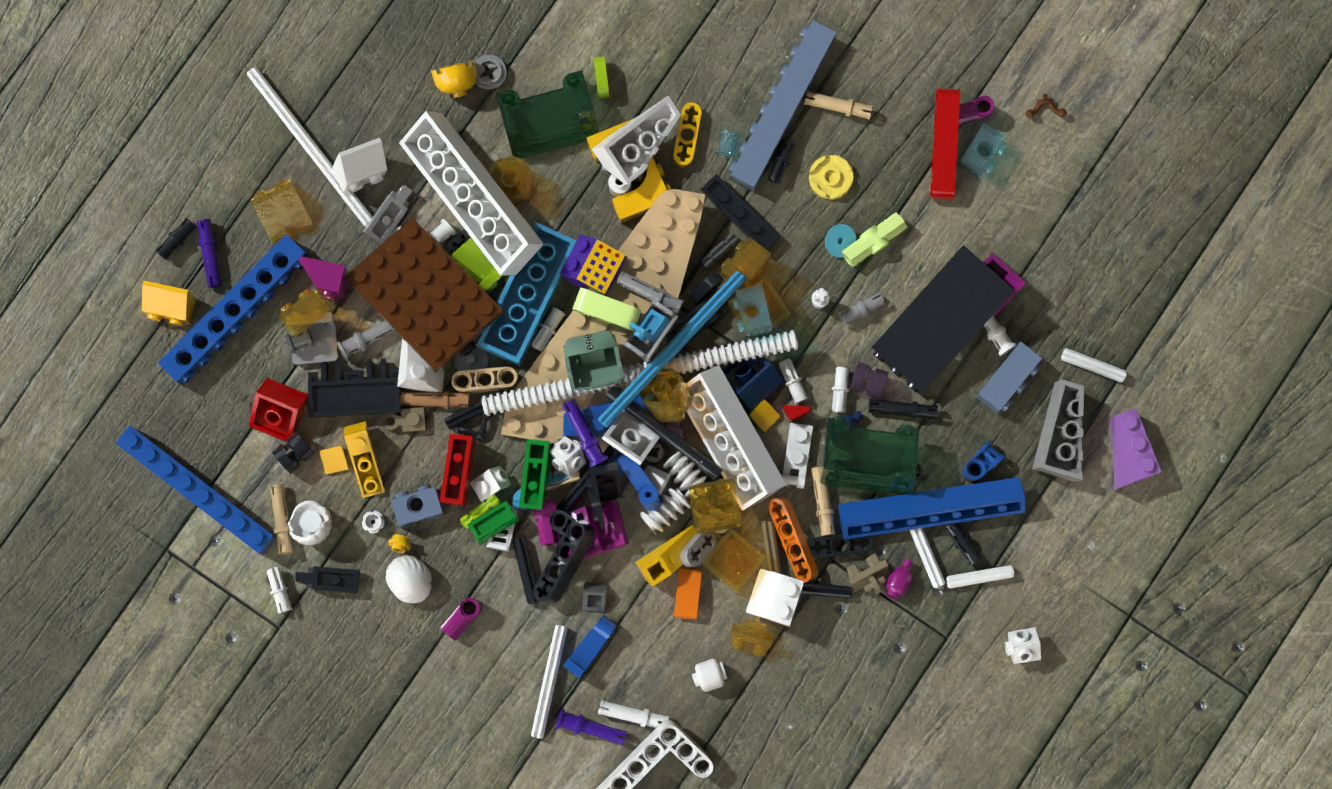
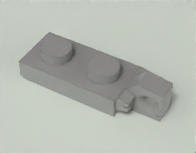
[363,185,412,245]

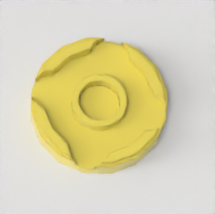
[809,155,854,200]

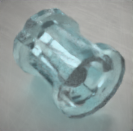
[716,130,740,157]

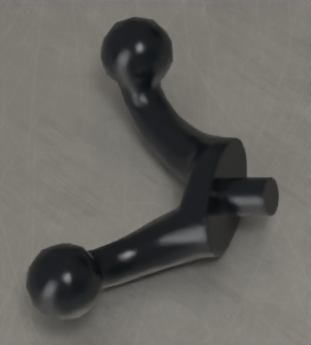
[454,413,493,442]

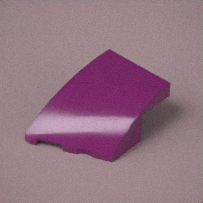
[564,500,629,559]

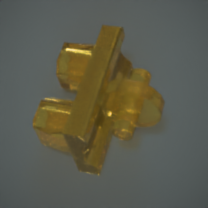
[730,616,774,657]

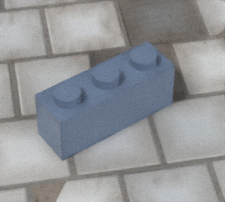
[976,342,1042,414]

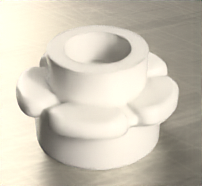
[362,511,385,533]

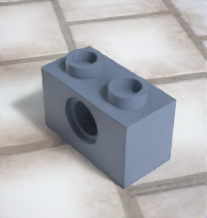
[391,485,444,528]

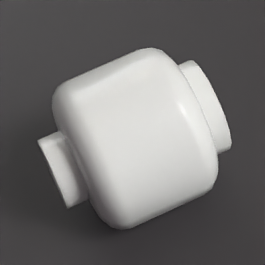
[692,659,727,692]

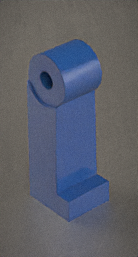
[611,453,662,511]
[563,615,617,679]

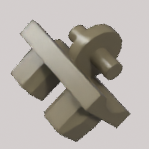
[847,553,890,594]

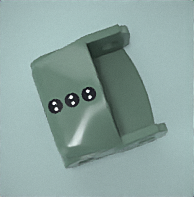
[563,331,625,390]

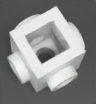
[549,436,586,478]
[1005,627,1041,664]

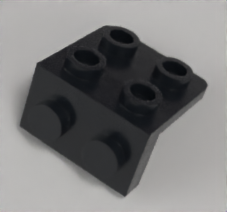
[587,462,623,529]

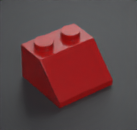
[248,378,308,442]

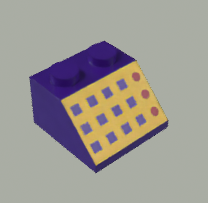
[560,234,627,296]

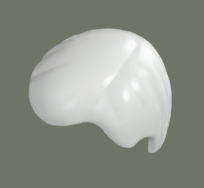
[288,500,332,545]
[386,555,432,604]

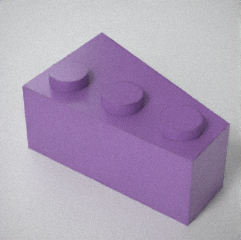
[1110,408,1161,490]

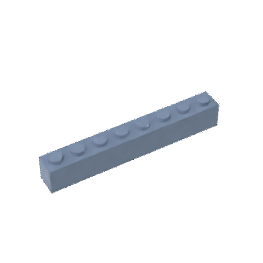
[728,20,837,192]

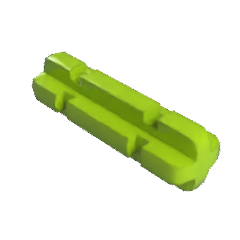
[460,494,501,529]

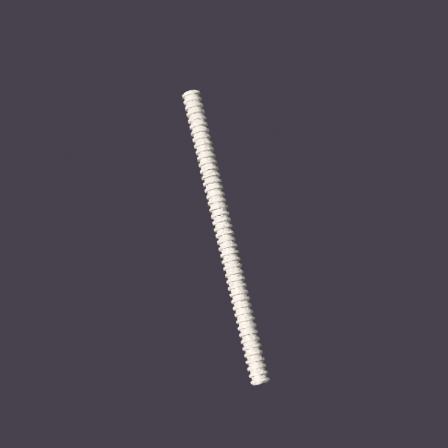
[482,330,798,416]

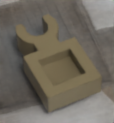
[385,407,426,433]

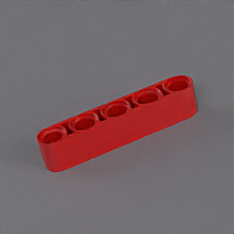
[930,88,960,200]

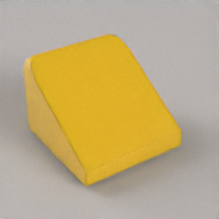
[748,399,780,433]
[320,446,349,475]

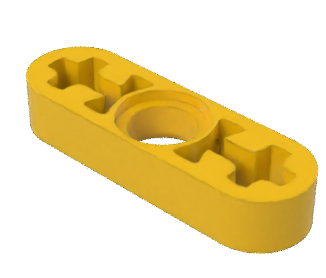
[673,102,702,168]

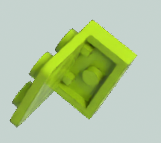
[451,237,507,292]

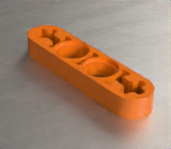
[769,497,818,582]

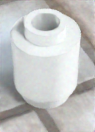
[608,174,631,197]

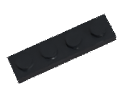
[700,174,780,254]

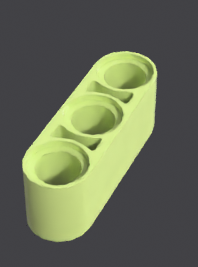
[572,288,642,332]

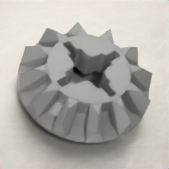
[475,55,507,91]

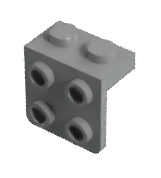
[286,309,338,365]

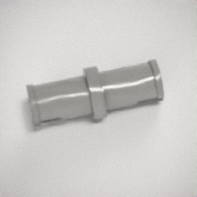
[838,293,885,325]

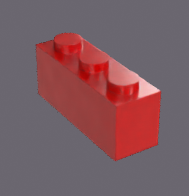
[440,434,476,507]

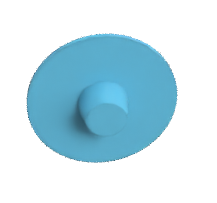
[825,224,856,258]

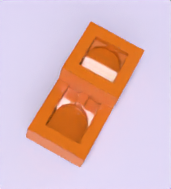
[674,568,702,620]

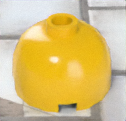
[431,60,477,98]

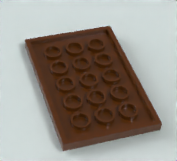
[345,217,504,373]

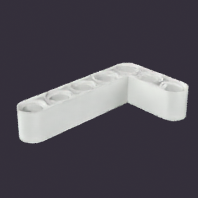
[596,720,713,789]

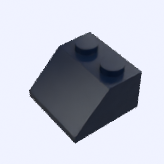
[722,356,784,411]

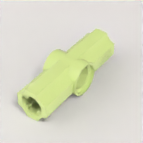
[841,213,908,268]

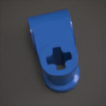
[962,440,1005,482]

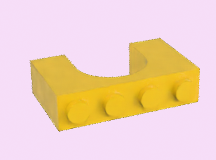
[587,119,671,223]

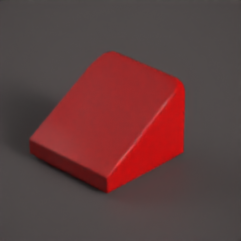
[782,405,810,423]

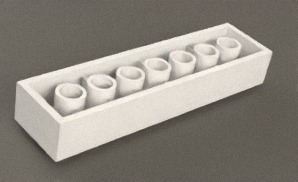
[399,111,543,275]

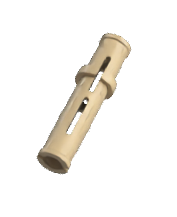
[804,91,873,120]
[811,466,836,537]
[269,484,293,555]

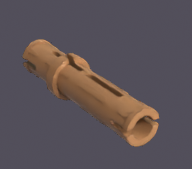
[400,391,470,409]

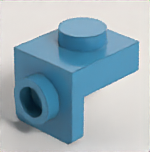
[629,309,670,344]

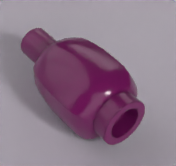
[886,558,913,600]

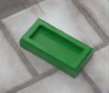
[467,500,519,545]

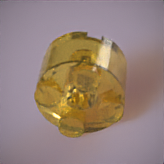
[488,156,534,207]
[640,368,695,422]

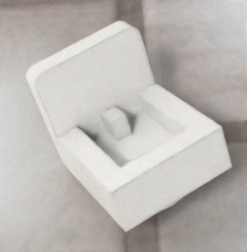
[470,466,511,502]

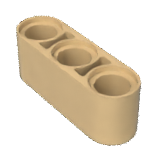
[452,367,519,394]

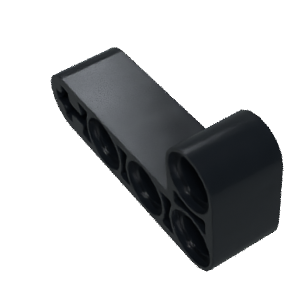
[533,510,595,603]

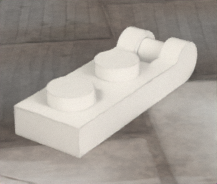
[782,423,813,489]

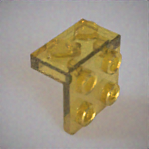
[251,179,312,244]
[278,288,331,338]
[689,479,742,534]

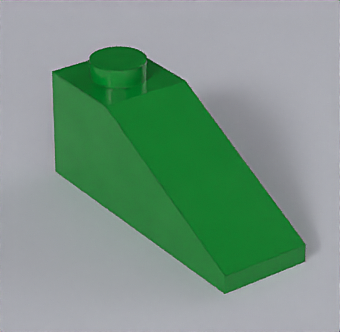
[519,439,553,510]

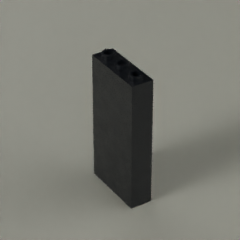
[871,245,1015,393]

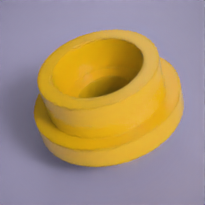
[388,534,411,553]

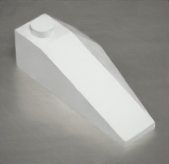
[592,96,681,185]

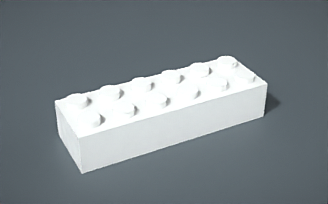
[676,365,786,511]

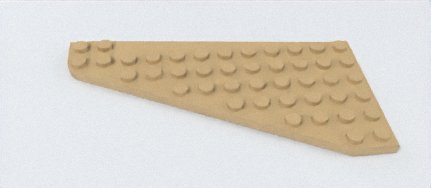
[501,189,705,455]

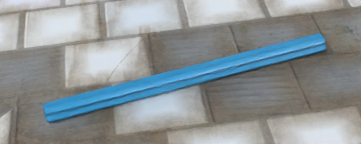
[598,271,746,427]

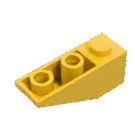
[344,421,385,498]
[635,525,704,587]

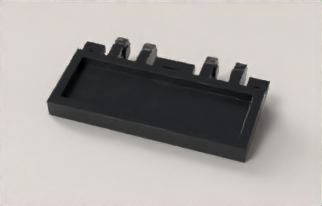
[308,358,401,418]

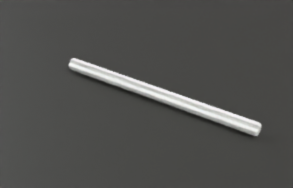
[247,67,372,227]

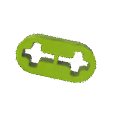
[593,56,610,99]

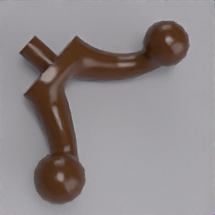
[1026,94,1067,118]

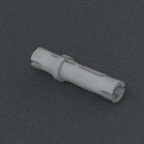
[616,271,684,314]

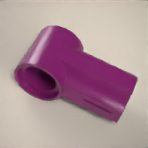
[958,96,994,126]
[533,499,560,546]
[440,598,482,641]

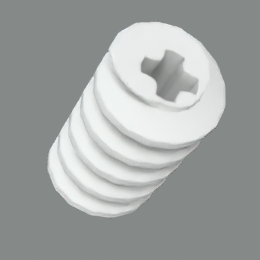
[663,452,712,499]
[640,488,692,535]

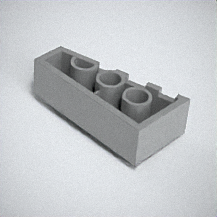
[1032,380,1084,482]

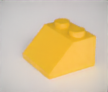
[142,281,197,326]

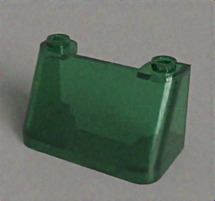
[496,70,599,159]
[820,416,920,495]

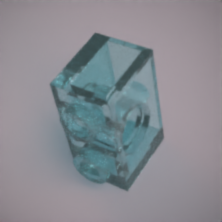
[958,123,1007,179]
[732,285,773,339]

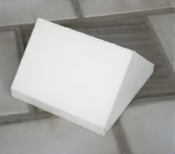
[602,410,660,465]

